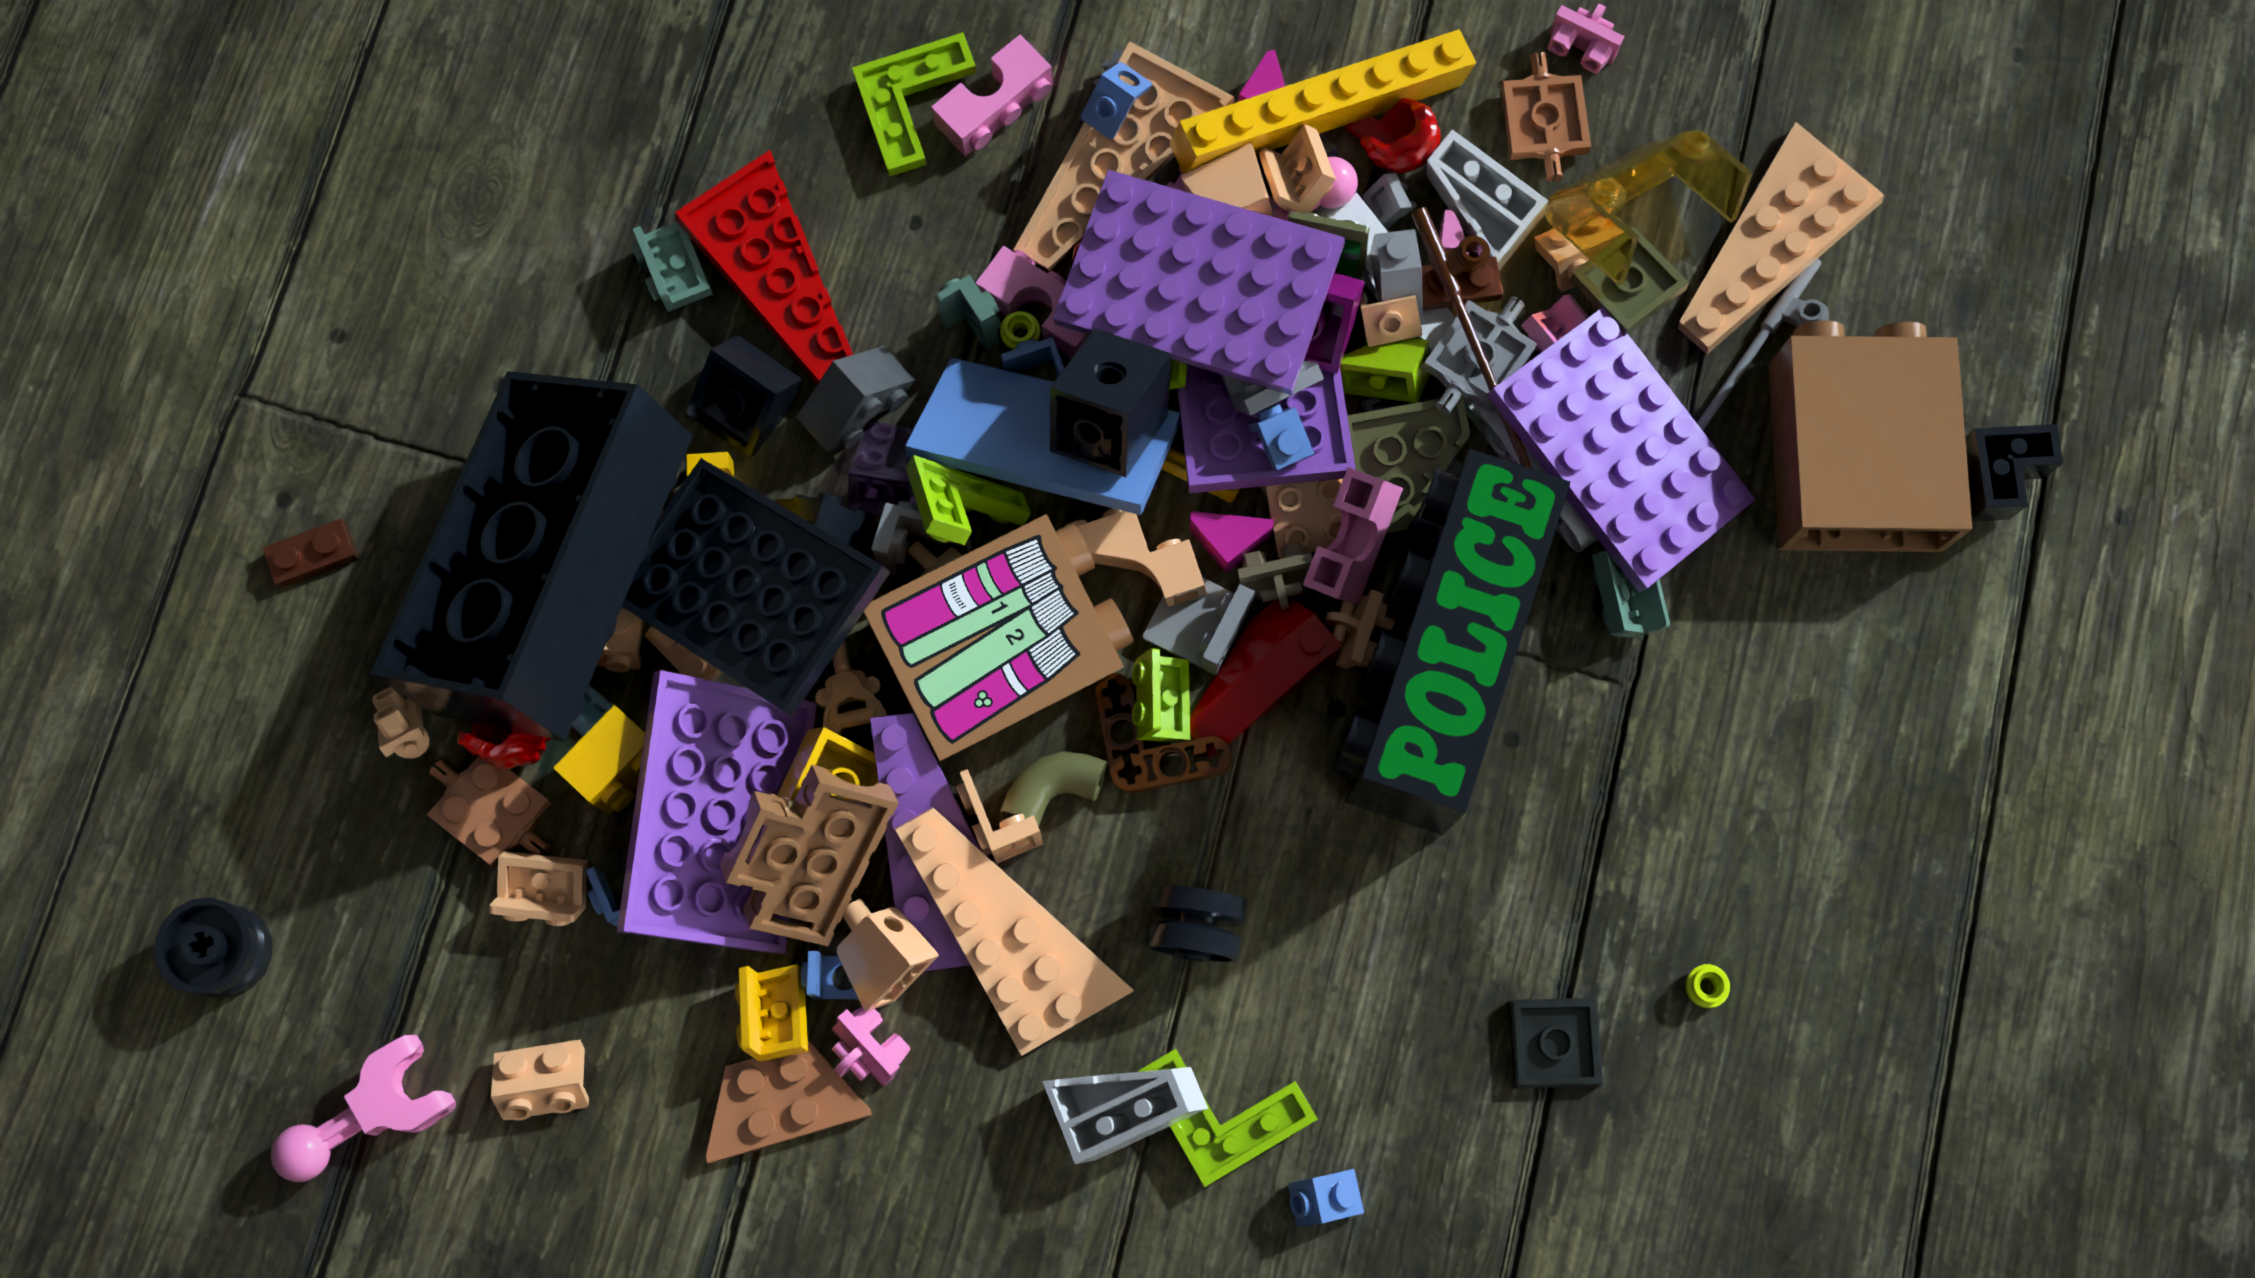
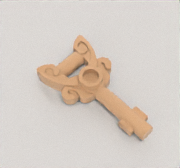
[815,640,887,736]

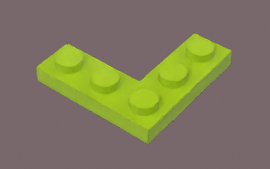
[852,32,977,177]
[906,455,1031,545]
[1138,1049,1318,1187]

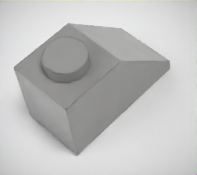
[1370,229,1423,324]

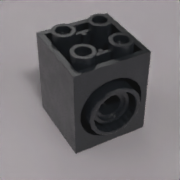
[1050,329,1171,478]

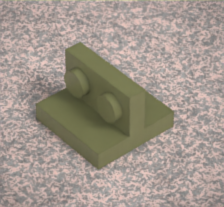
[1570,227,1689,335]

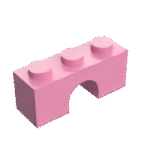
[931,34,1053,156]
[976,246,1089,359]
[1303,467,1403,605]

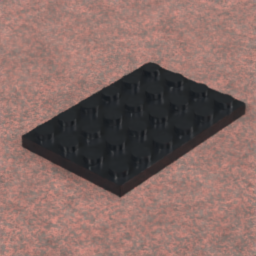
[622,458,890,717]

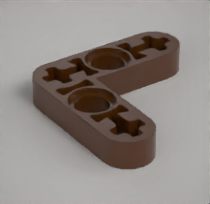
[1096,673,1232,794]

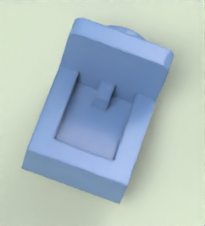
[1248,403,1314,470]
[1288,1169,1364,1227]

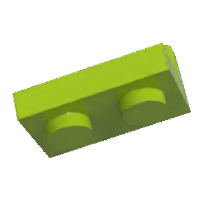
[1132,648,1190,743]

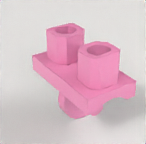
[1548,4,1625,74]
[832,1007,910,1087]

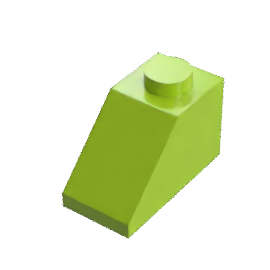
[1340,338,1431,403]

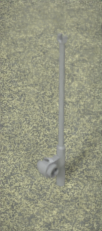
[1697,259,1829,431]

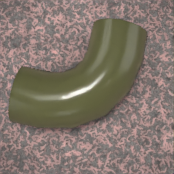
[1000,751,1108,827]

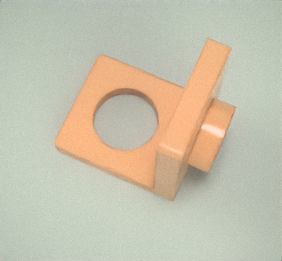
[1360,292,1422,347]

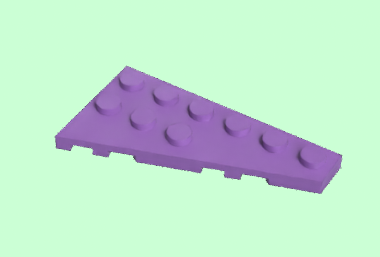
[870,712,982,971]

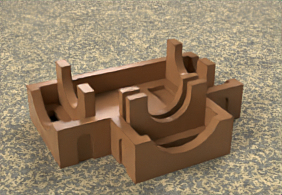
[720,765,899,946]

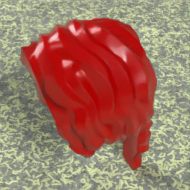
[1344,98,1441,173]
[457,723,551,770]

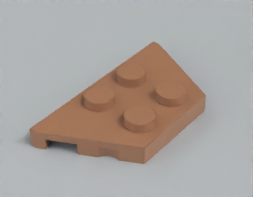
[706,1042,872,1164]

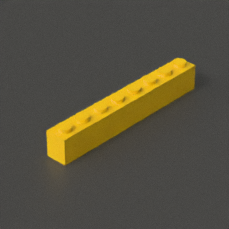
[1169,29,1476,174]

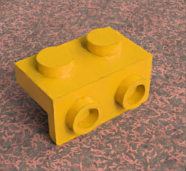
[735,964,808,1062]

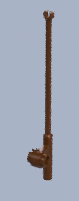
[1411,207,1533,469]

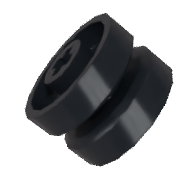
[1145,885,1247,963]
[155,897,272,998]

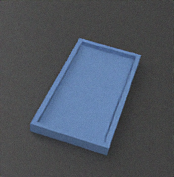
[905,357,1181,515]

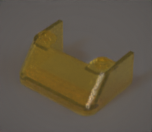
[1545,130,1753,286]

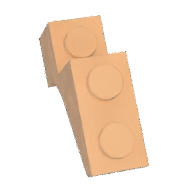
[1066,508,1207,607]

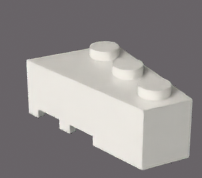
[1426,129,1548,271]
[1042,1067,1208,1164]

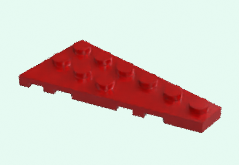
[675,150,853,385]

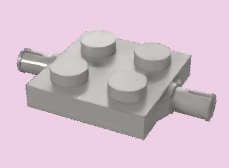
[1422,297,1537,415]

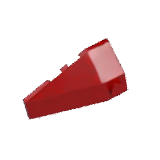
[1190,597,1341,759]

